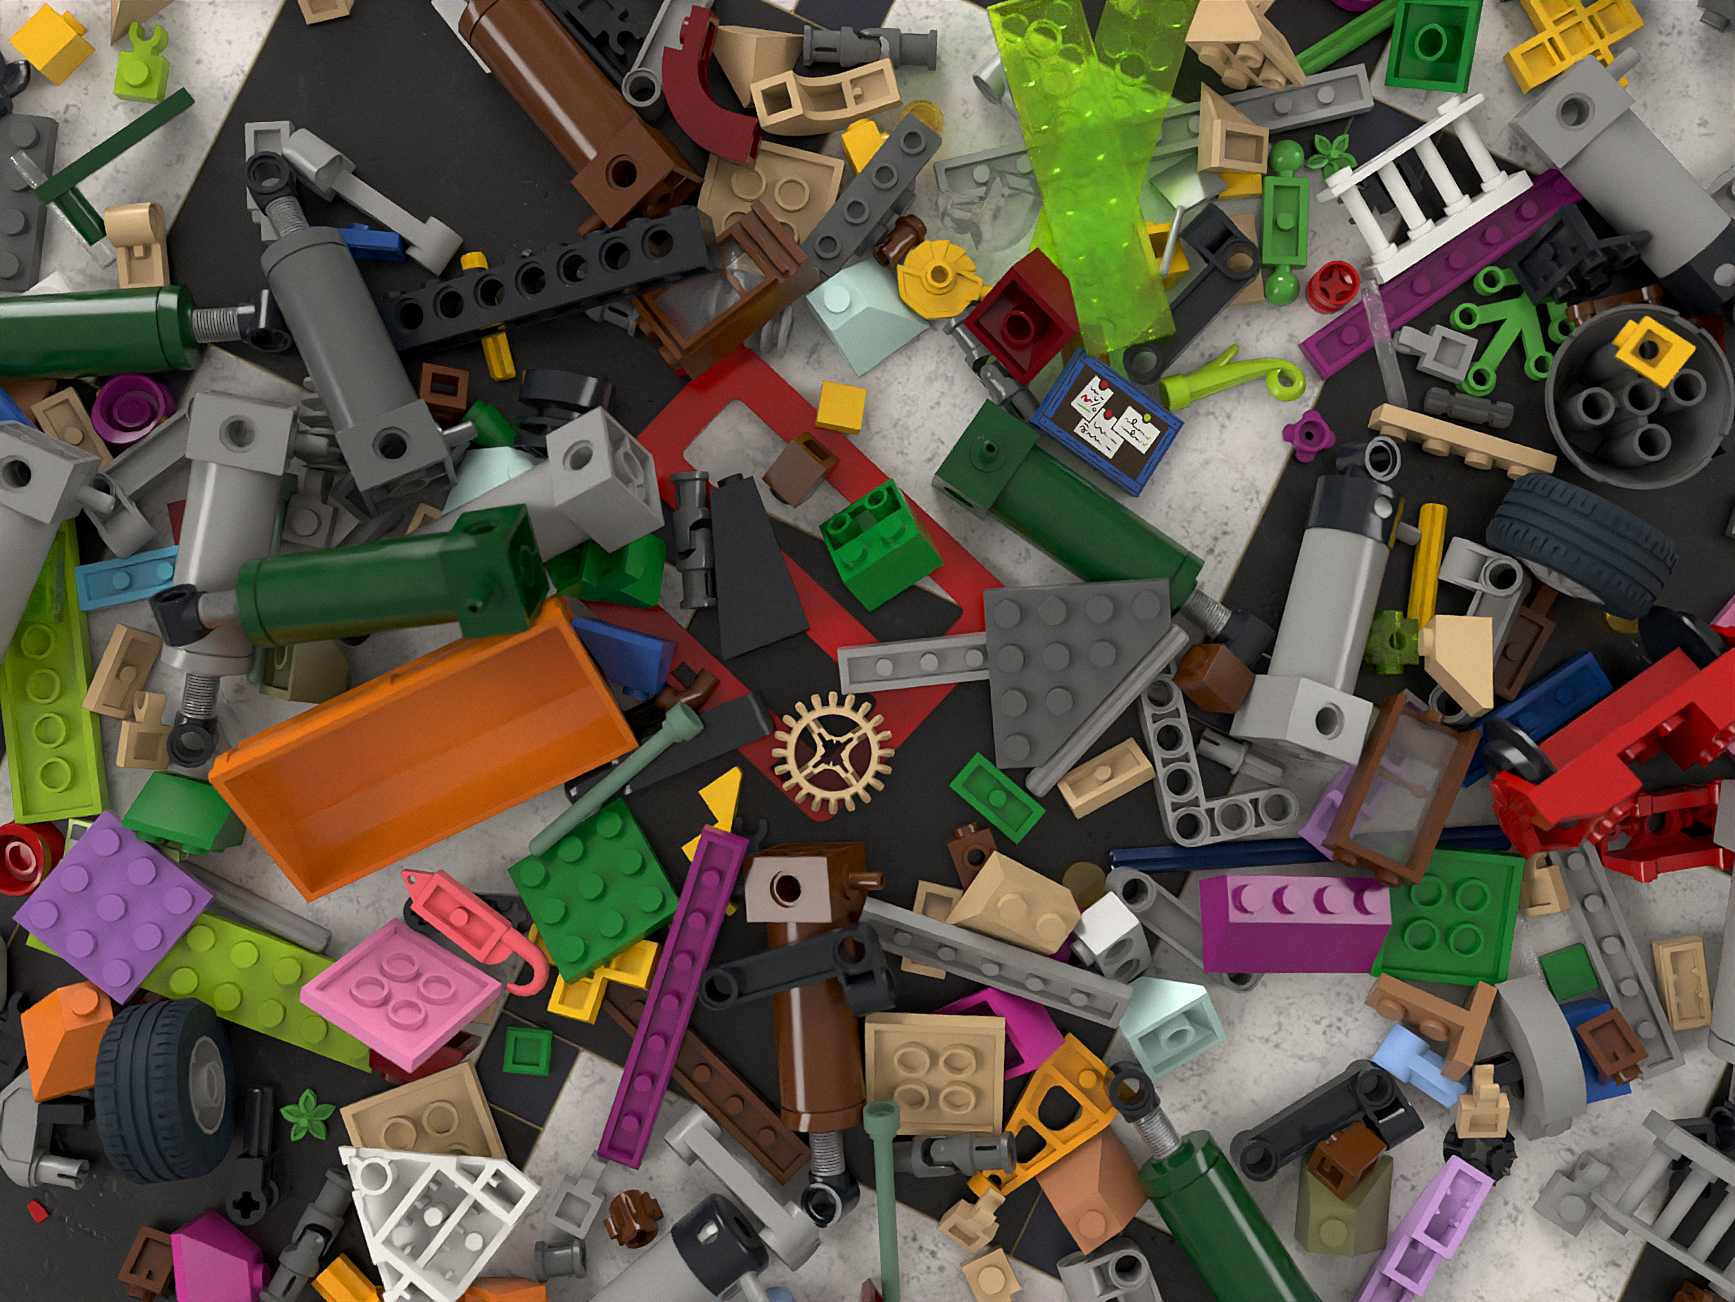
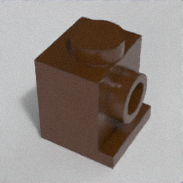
[415,363,469,429]
[1307,1121,1387,1201]

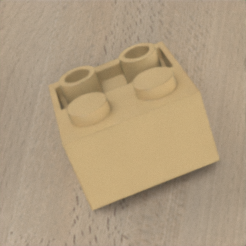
[1185,0,1307,90]

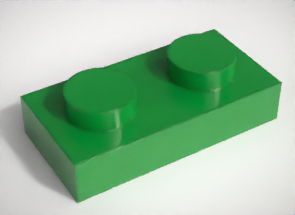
[948,752,1046,844]

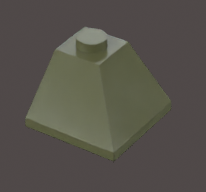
[259,640,352,704]
[1294,1148,1394,1256]

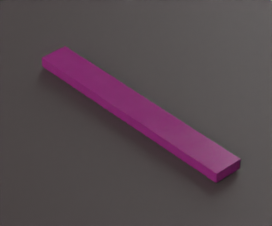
[1298,168,1584,381]
[596,824,750,1170]

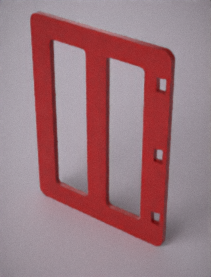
[543,342,1005,821]

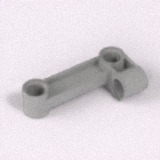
[622,0,715,122]
[282,128,464,277]
[82,393,241,560]
[1428,537,1532,727]
[1104,866,1265,993]
[662,1104,822,1272]
[1057,1237,1163,1302]

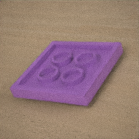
[12,809,218,1005]

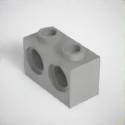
[1070,891,1154,984]

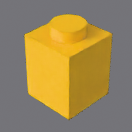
[8,3,96,87]

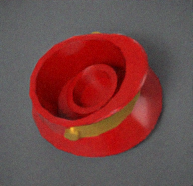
[0,819,66,897]

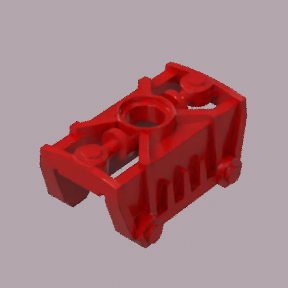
[1595,778,1735,883]

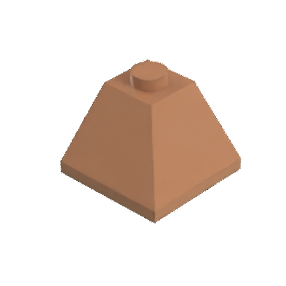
[1035,1125,1149,1255]

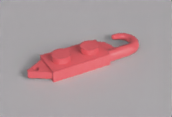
[401,869,550,997]

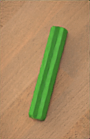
[1296,0,1398,76]

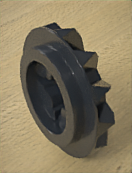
[1443,1123,1518,1186]

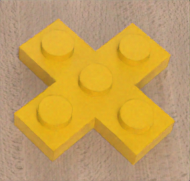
[1503,0,1645,95]
[527,921,664,1025]

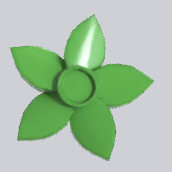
[1303,134,1358,182]
[280,1088,336,1141]

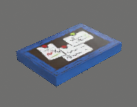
[1029,347,1184,497]

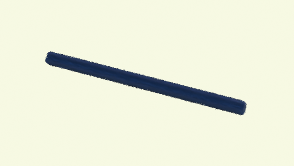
[1109,825,1511,874]

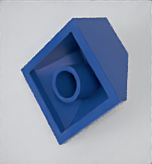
[572,617,677,701]

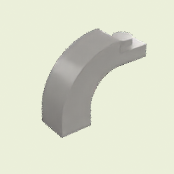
[1490,973,1587,1141]

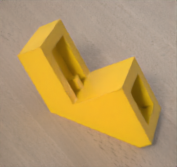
[681,766,744,863]

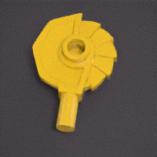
[897,239,993,320]

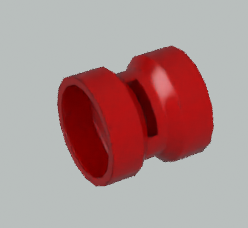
[1305,261,1360,315]

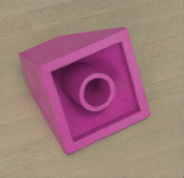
[931,986,1066,1081]
[171,1209,271,1302]

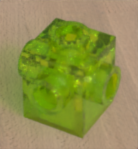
[1360,610,1420,675]

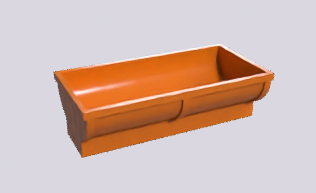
[209,594,640,903]

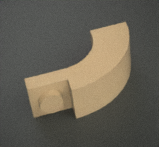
[750,57,904,136]

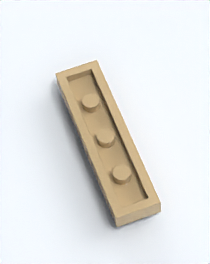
[1368,403,1557,480]

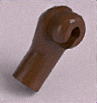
[655,668,720,715]

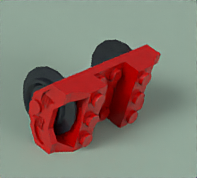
[1481,605,1735,860]

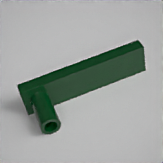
[33,87,195,247]

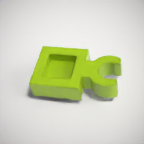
[113,21,170,104]

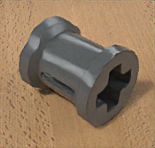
[534,1237,587,1283]

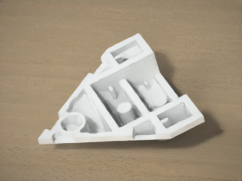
[338,1146,541,1302]

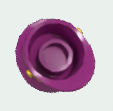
[91,374,176,452]

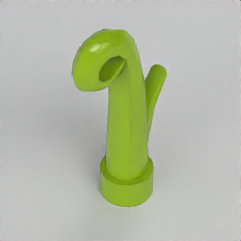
[1158,344,1306,412]

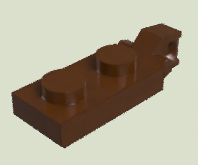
[1493,580,1559,702]

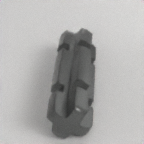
[1423,387,1514,429]

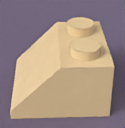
[945,851,1082,957]

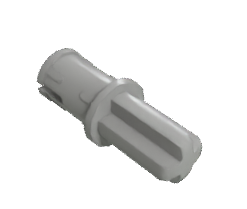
[1195,727,1286,787]

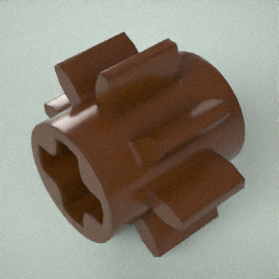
[603,1189,664,1249]

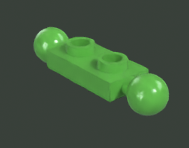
[1259,139,1310,307]

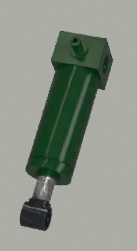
[0,284,293,384]
[931,398,1276,671]
[148,503,550,649]
[1103,1061,1323,1302]

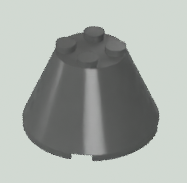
[1545,304,1735,491]

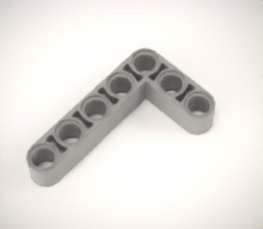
[1135,658,1299,847]

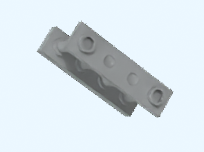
[1590,1109,1735,1302]

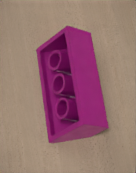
[1199,875,1392,973]

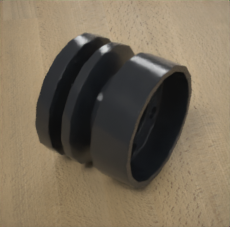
[510,369,617,459]

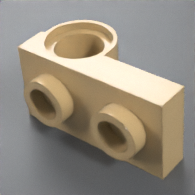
[104,202,170,289]

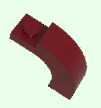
[662,5,764,170]

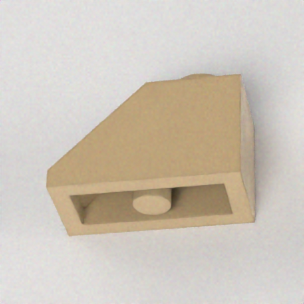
[1418,615,1493,717]

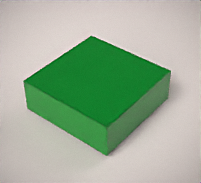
[1536,943,1599,1002]
[503,1024,555,1076]

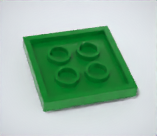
[507,797,680,985]
[1369,840,1525,987]

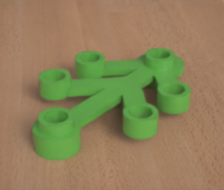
[1450,266,1576,397]

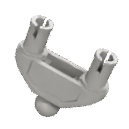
[0,1068,95,1190]

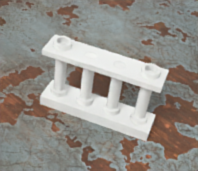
[1316,92,1533,286]

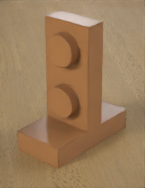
[1365,972,1497,1082]

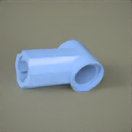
[1371,1022,1470,1108]

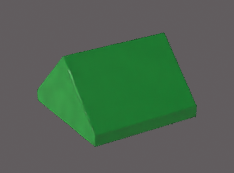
[1384,0,1484,93]

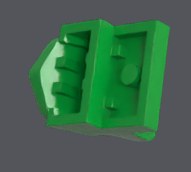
[545,533,667,609]

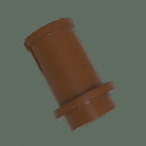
[872,214,927,270]

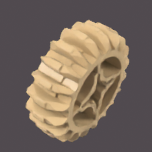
[772,692,894,814]

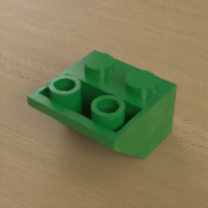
[818,478,944,612]
[121,771,247,856]

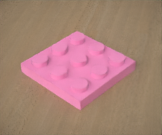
[300,918,502,1073]

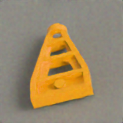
[967,1029,1136,1198]

